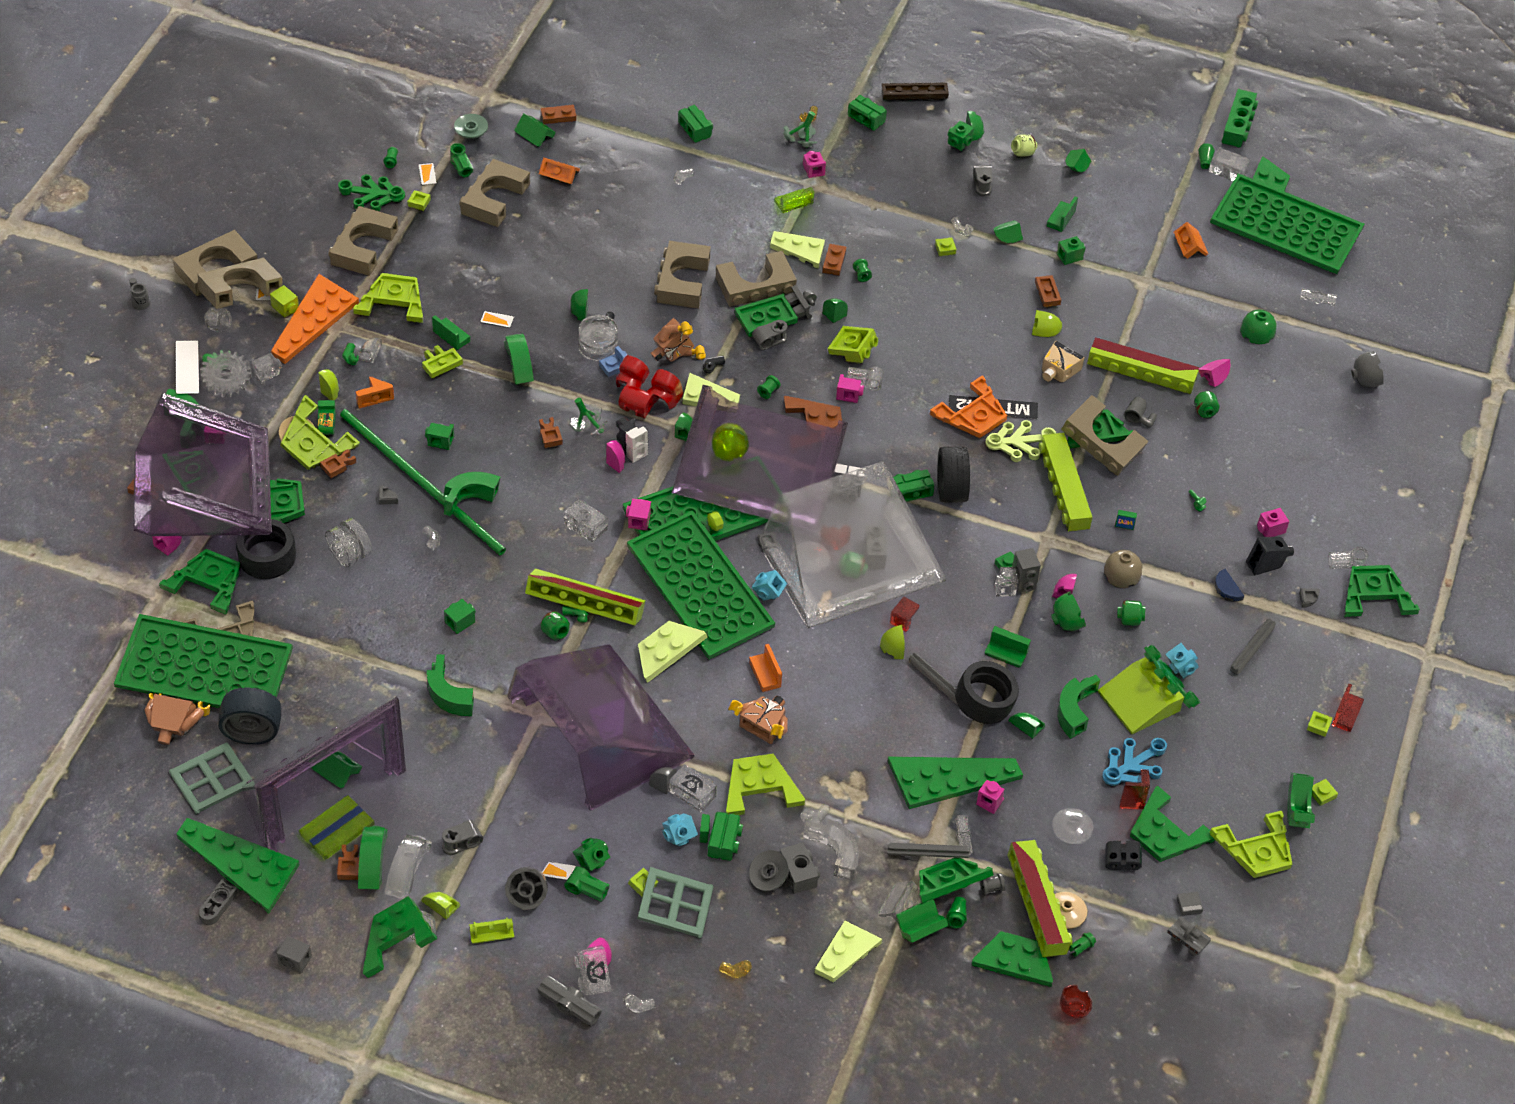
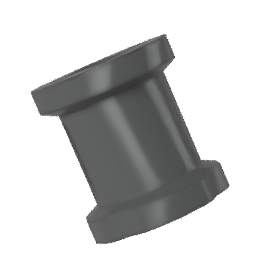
[979,873,1005,895]

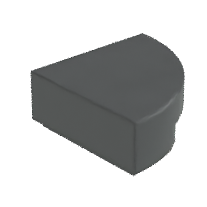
[379,486,398,504]
[1299,588,1320,608]

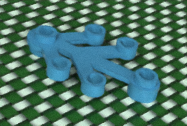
[1102,738,1167,789]

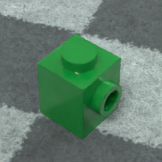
[1057,236,1086,265]
[444,599,476,634]

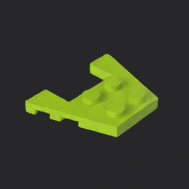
[353,273,423,323]
[280,395,360,470]
[726,754,805,815]
[1209,810,1292,878]

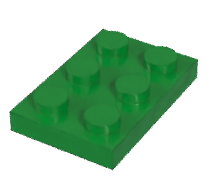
[734,294,798,337]

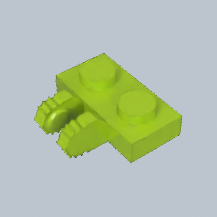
[422,345,463,378]

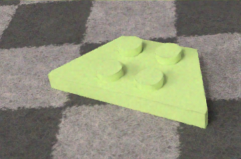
[638,621,707,683]

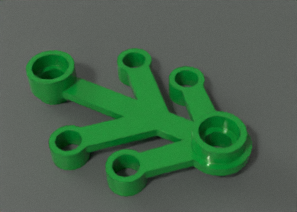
[338,174,405,211]
[1144,644,1200,709]

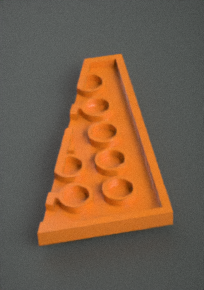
[271,274,359,364]

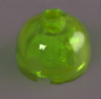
[711,423,749,461]

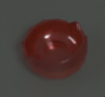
[1060,984,1093,1019]

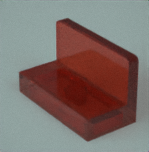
[1332,684,1364,732]
[1119,769,1150,809]

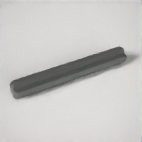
[1230,619,1276,675]
[909,653,957,704]
[888,843,970,858]

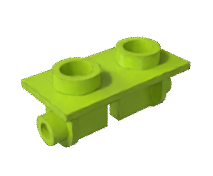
[469,917,514,944]

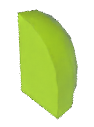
[1032,310,1062,337]
[318,369,339,400]
[880,625,905,659]
[421,892,461,920]

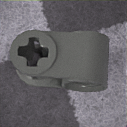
[973,165,993,196]
[752,320,787,350]
[442,820,484,855]

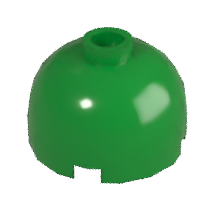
[1240,309,1277,345]
[1051,591,1086,631]

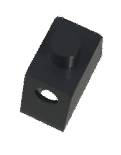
[1246,536,1294,576]

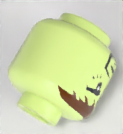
[1011,135,1037,157]

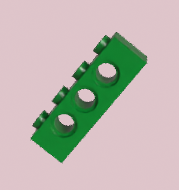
[1221,89,1258,148]

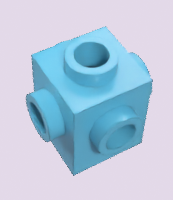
[752,570,787,601]
[1166,643,1199,679]
[662,813,698,846]

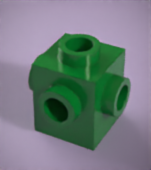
[947,121,974,151]
[573,838,610,871]

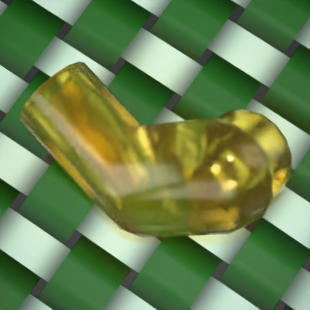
[799,106,818,122]
[719,960,752,978]

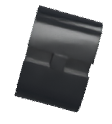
[1105,841,1142,870]

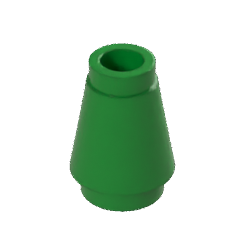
[1198,143,1215,169]
[946,897,967,928]

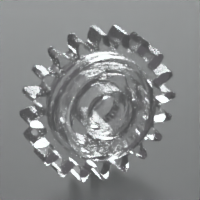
[200,350,252,397]

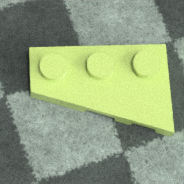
[770,231,825,268]
[683,373,740,413]
[815,921,882,982]

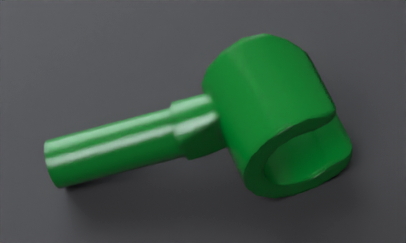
[1189,489,1206,512]

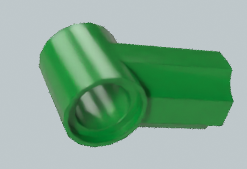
[450,143,474,178]
[564,866,610,902]

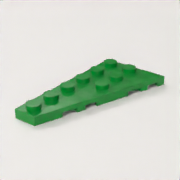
[887,757,1023,810]
[176,818,300,914]

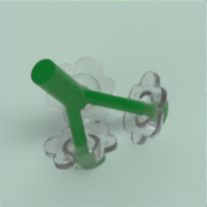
[569,398,608,435]

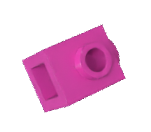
[626,498,651,531]
[1257,508,1289,537]

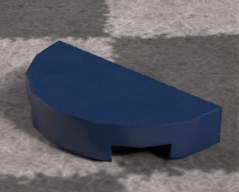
[1215,569,1244,601]

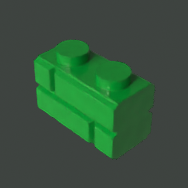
[847,95,887,131]
[678,105,713,143]
[891,469,935,504]
[707,812,743,861]

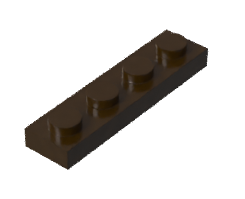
[881,82,949,100]

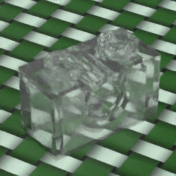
[564,499,608,543]

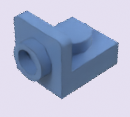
[599,346,627,377]

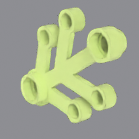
[985,420,1056,462]

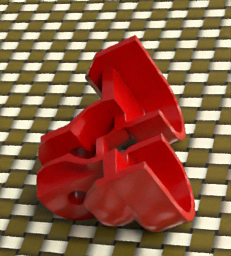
[616,355,683,419]

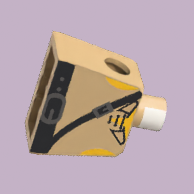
[1042,341,1084,382]

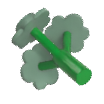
[783,111,817,148]

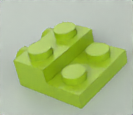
[828,326,878,363]

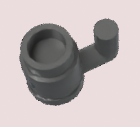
[129,278,150,310]
[1124,397,1157,427]

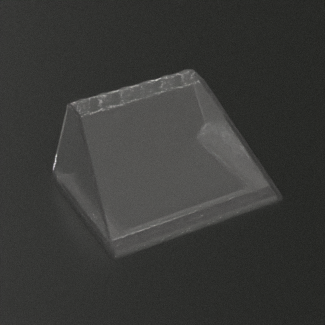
[759,461,946,629]

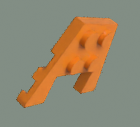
[930,375,1007,438]

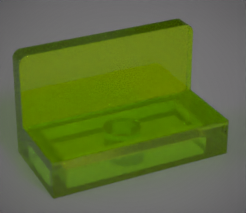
[774,187,814,213]

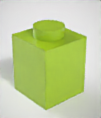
[270,285,299,318]

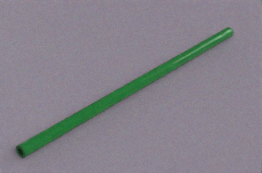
[340,409,506,556]

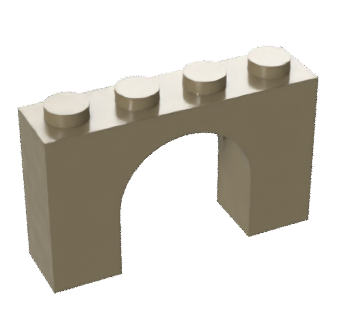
[459,159,530,227]
[328,206,399,276]
[173,230,257,296]
[654,241,711,308]
[715,251,797,307]
[197,258,283,309]
[1061,395,1149,476]

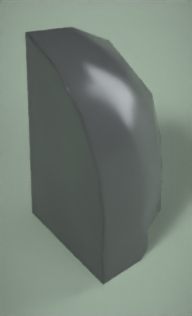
[649,767,677,794]

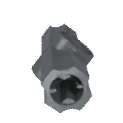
[538,976,602,1026]

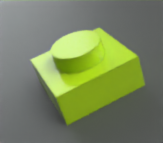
[407,190,431,211]
[935,237,957,256]
[1307,711,1333,737]
[1312,779,1338,806]
[628,868,659,897]

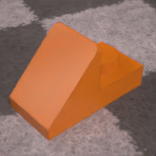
[355,377,394,409]

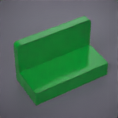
[514,113,556,147]
[1046,196,1078,232]
[432,315,471,350]
[985,626,1031,668]
[311,746,363,788]
[896,899,948,943]

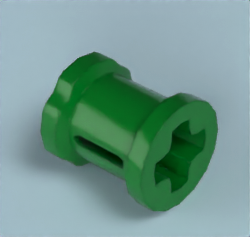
[852,259,872,282]
[757,375,781,399]

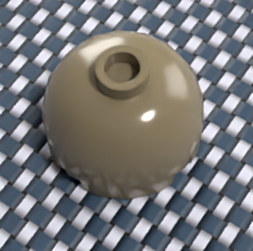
[1103,550,1143,588]

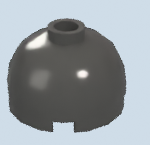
[1351,351,1384,388]
[505,866,548,910]

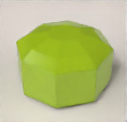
[707,512,723,531]

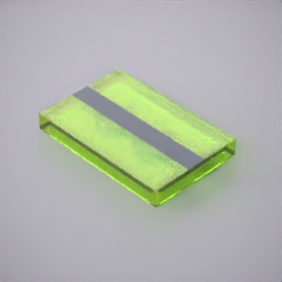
[299,795,375,860]

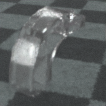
[803,819,859,881]
[384,834,432,899]

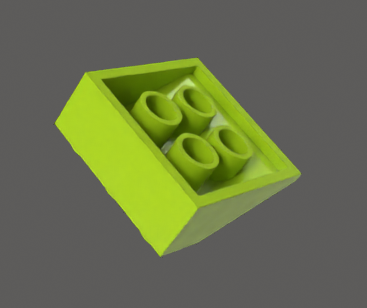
[1098,657,1184,734]

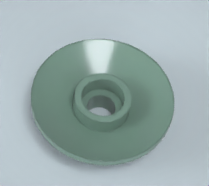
[454,114,488,138]

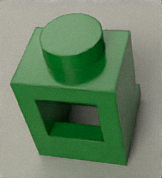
[425,423,455,450]

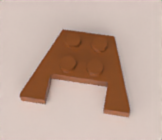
[784,396,844,455]

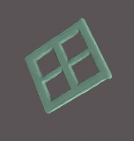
[169,742,255,814]
[637,867,714,939]

